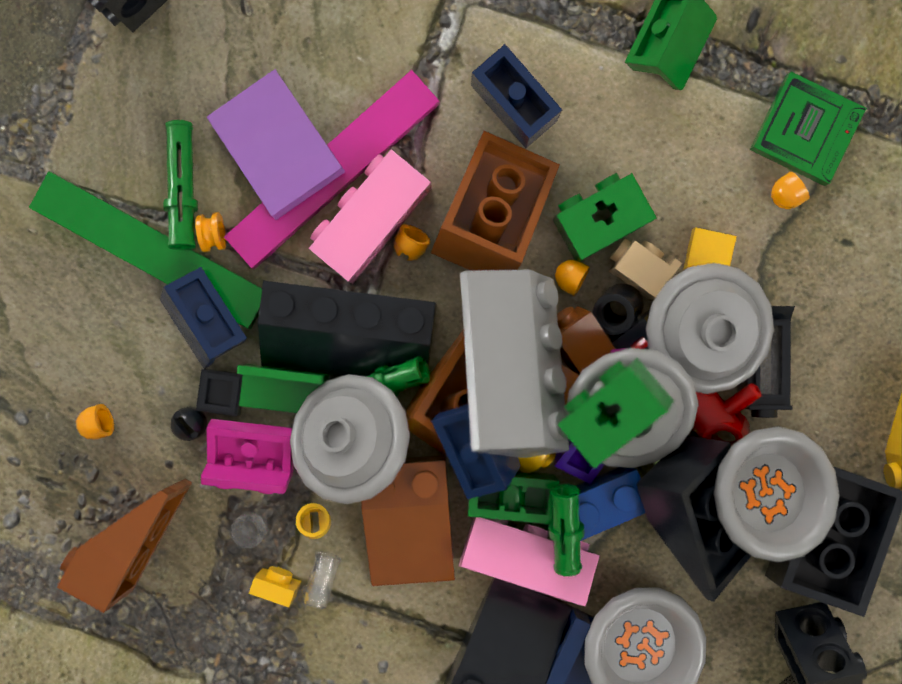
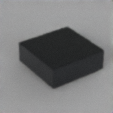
[196,369,243,416]

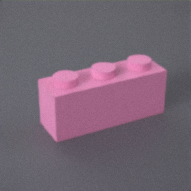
[309,149,432,284]
[458,517,599,607]

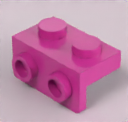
[201,419,294,494]

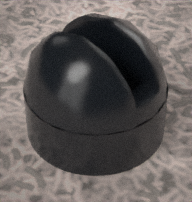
[170,407,207,441]

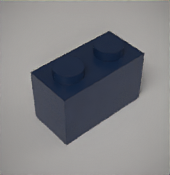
[471,44,562,149]

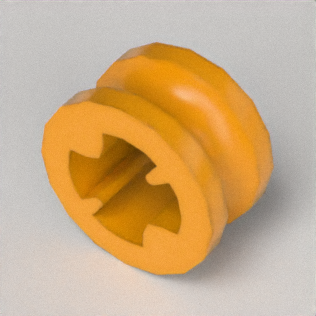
[195,212,227,252]

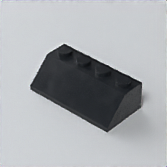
[258,280,437,386]

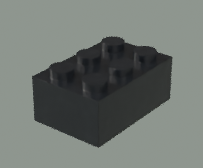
[765,466,902,617]

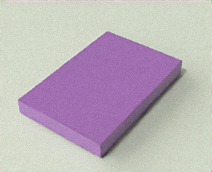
[207,69,345,220]

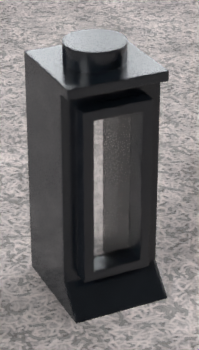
[737,306,795,418]

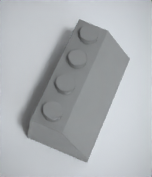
[460,270,569,458]

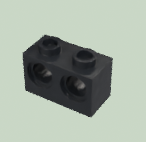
[774,602,867,684]

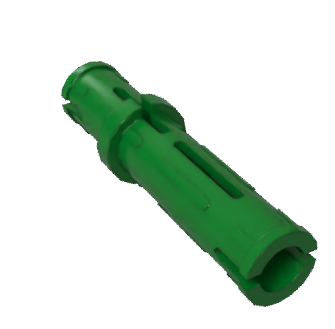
[163,120,198,250]

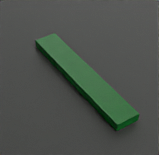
[28,171,262,329]

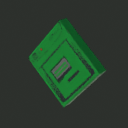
[750,72,867,186]

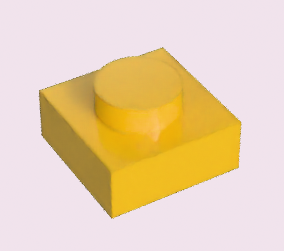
[248,566,301,608]

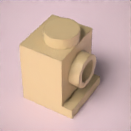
[609,237,682,300]

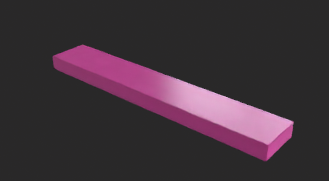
[224,70,440,269]

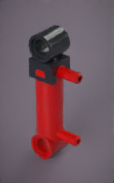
[592,283,762,446]

